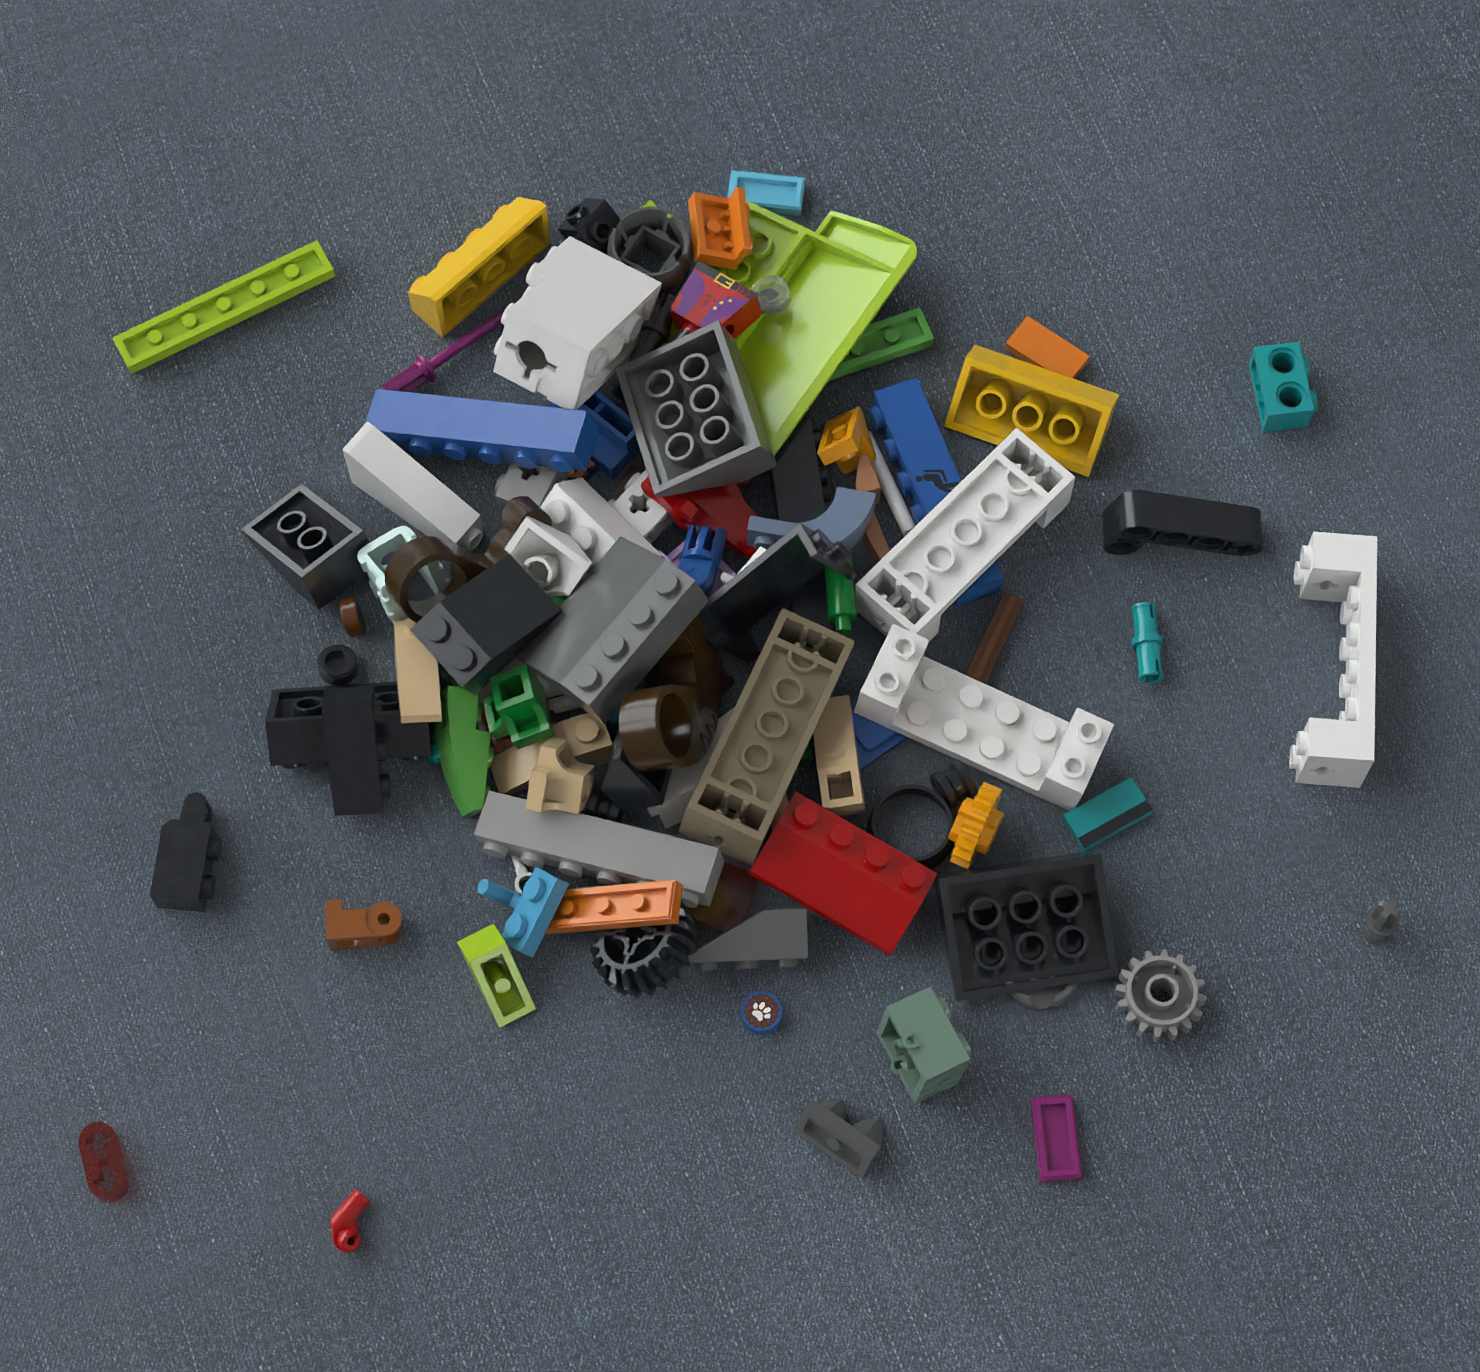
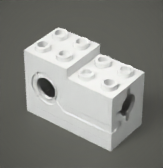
[493,236,662,410]

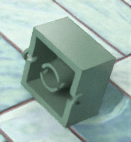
[876,986,971,1104]

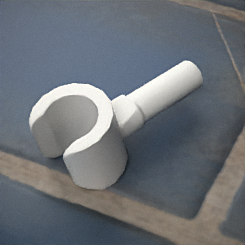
[511,856,532,895]

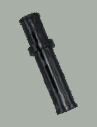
[612,293,676,401]

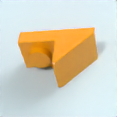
[817,406,876,474]

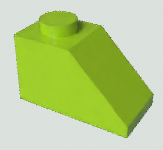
[457,923,536,1028]

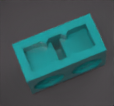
[1248,342,1318,432]

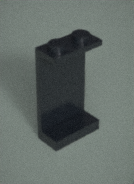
[698,523,857,663]

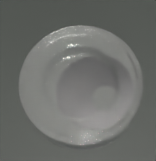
[751,276,790,315]

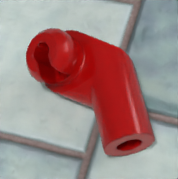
[330,1189,371,1253]

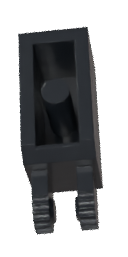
[150,791,222,912]

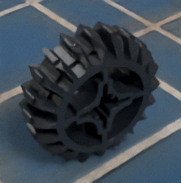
[589,901,699,999]

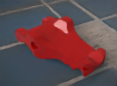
[641,476,758,560]

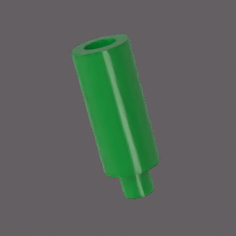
[824,560,857,635]

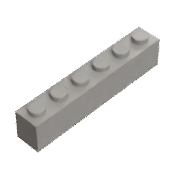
[473,791,724,908]

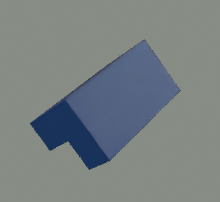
[546,391,641,480]

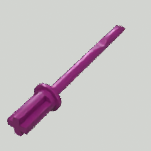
[383,297,522,393]

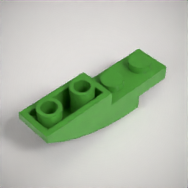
[435,677,494,818]

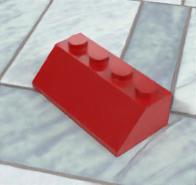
[748,792,938,956]

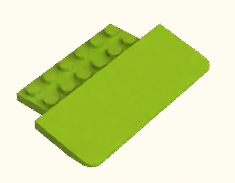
[625,201,917,456]

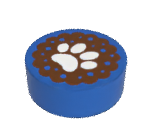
[741,991,782,1035]

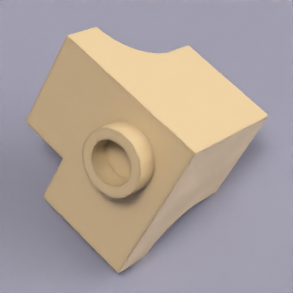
[525,737,595,814]

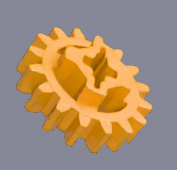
[948,782,1004,870]

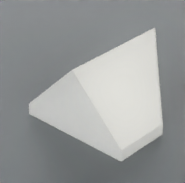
[505,516,592,597]

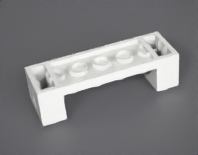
[855,428,1075,641]
[1289,532,1377,788]
[854,624,1114,811]

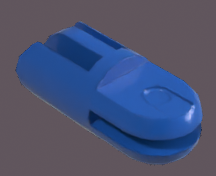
[678,525,727,597]

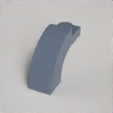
[747,487,876,551]

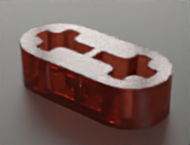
[78,1122,129,1203]

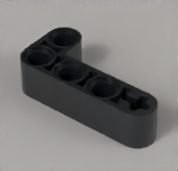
[1102,490,1263,556]

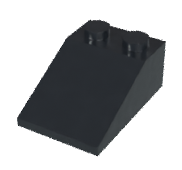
[241,484,370,610]
[410,554,563,695]

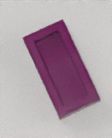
[1030,1095,1082,1183]

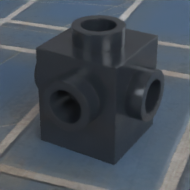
[557,198,620,254]

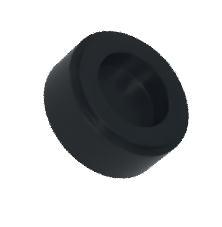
[317,645,358,685]

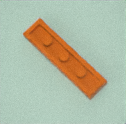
[544,880,683,935]

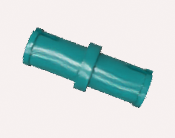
[1131,602,1164,684]

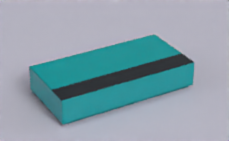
[1062,777,1153,852]

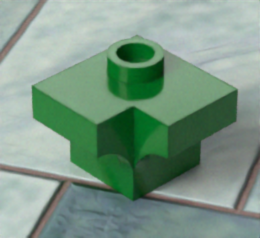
[483,664,555,749]

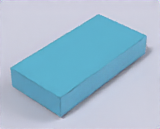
[728,170,805,217]

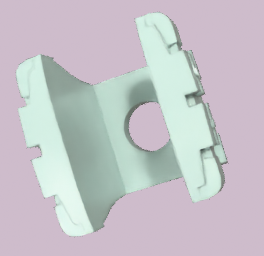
[357,526,450,624]

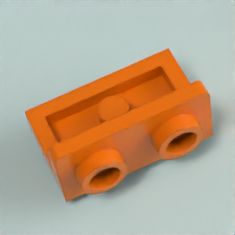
[688,187,753,270]

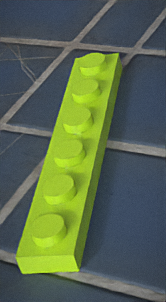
[112,240,335,374]

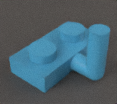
[477,867,569,958]

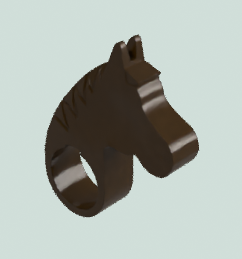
[385,496,552,623]
[619,615,735,772]

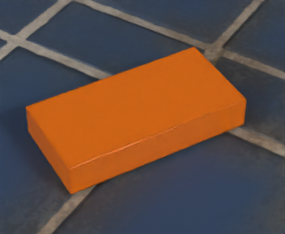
[1005,316,1090,379]

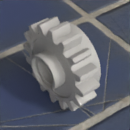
[1114,949,1207,1042]

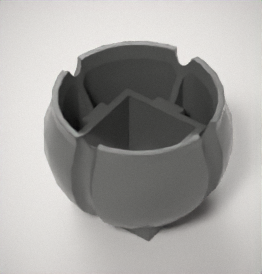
[607,206,693,297]

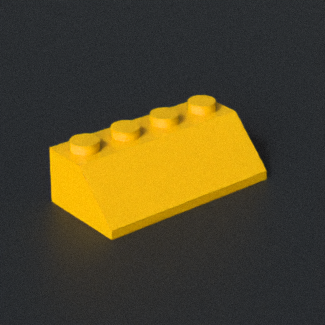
[408,197,551,338]
[944,344,1119,477]

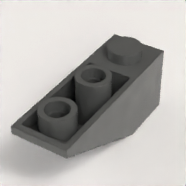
[687,907,808,970]

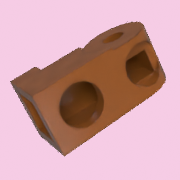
[325,899,404,950]

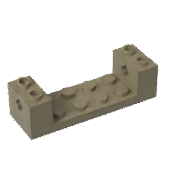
[678,608,855,866]

